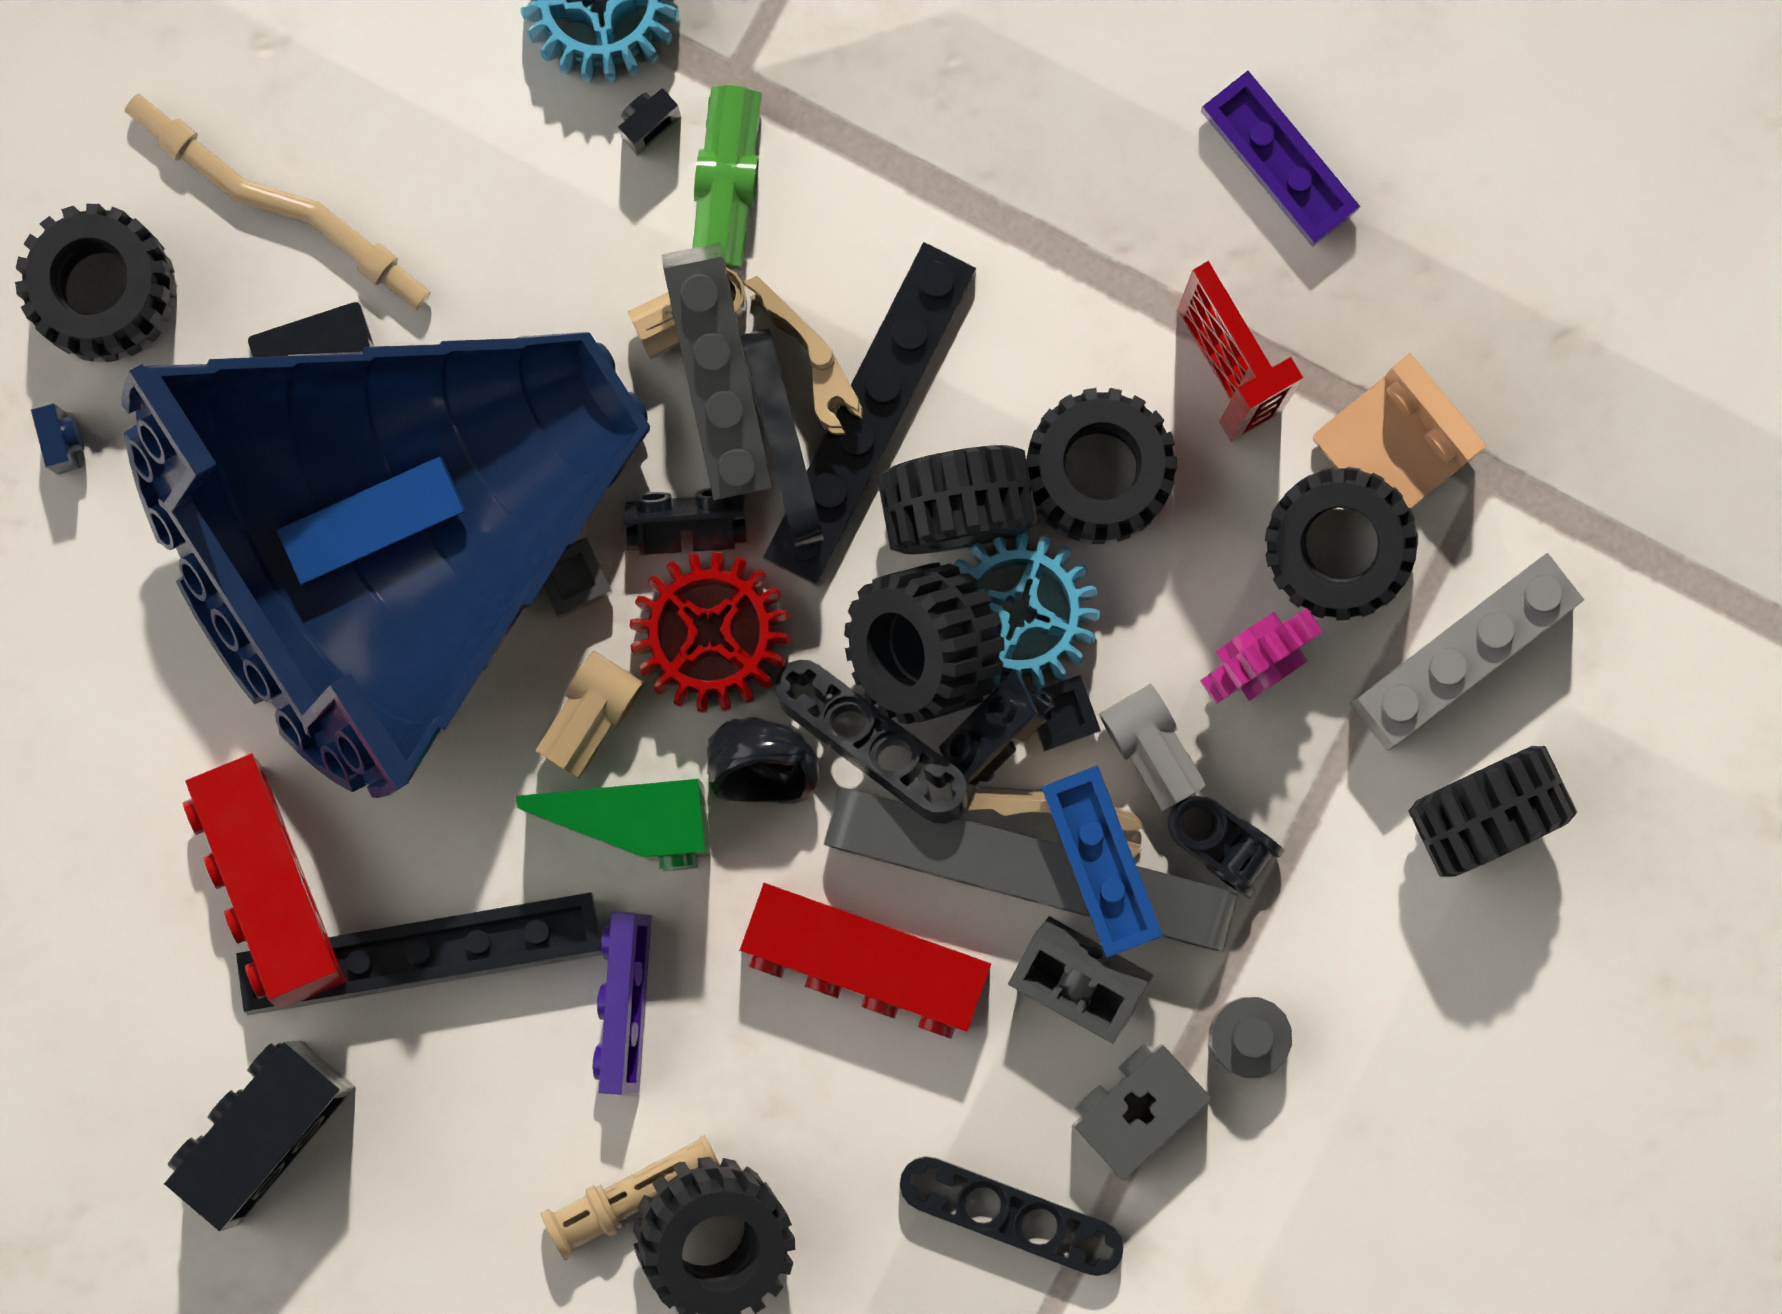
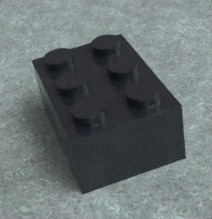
[164,1041,355,1232]

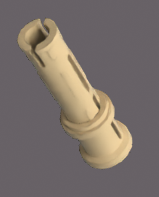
[540,1135,720,1261]

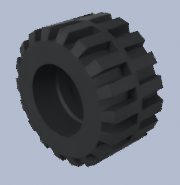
[15,203,177,362]
[1026,387,1177,544]
[877,445,1038,555]
[1265,467,1418,621]
[844,562,1005,724]
[1408,746,1577,877]
[633,1157,795,1314]

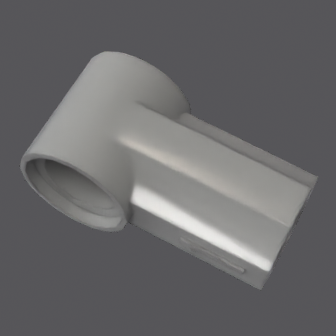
[1099,684,1206,812]

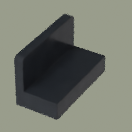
[248,302,375,357]

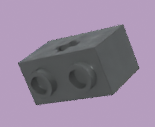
[1008,916,1154,1044]
[1072,1044,1212,1181]

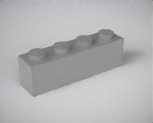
[1350,552,1584,750]

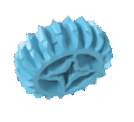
[520,0,680,83]
[954,532,1100,690]

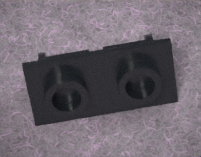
[624,488,747,556]
[939,669,1055,785]

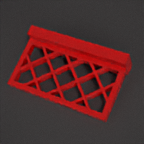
[1177,261,1304,442]

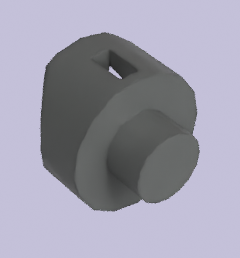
[1209,997,1292,1078]

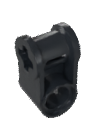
[1168,796,1285,899]

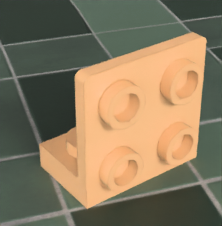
[1313,353,1487,508]

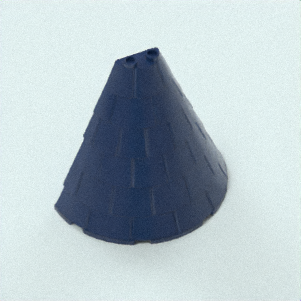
[122,331,650,798]

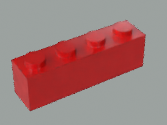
[182,753,346,1010]
[739,882,992,1039]

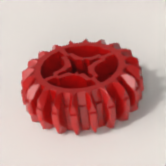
[629,551,791,713]

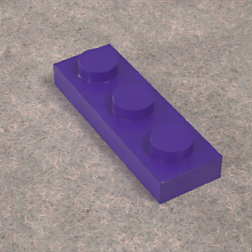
[1201,70,1361,247]
[592,912,652,1095]

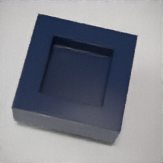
[31,403,84,474]

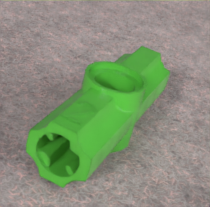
[692,85,762,270]

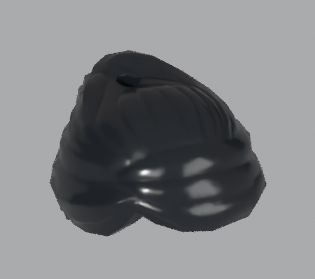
[707,717,820,804]

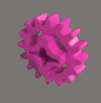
[1200,608,1324,705]

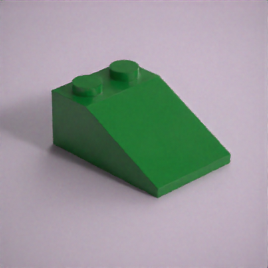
[516,779,711,871]

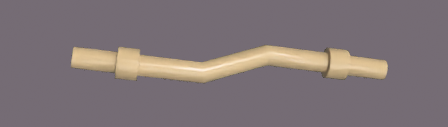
[124,94,431,310]

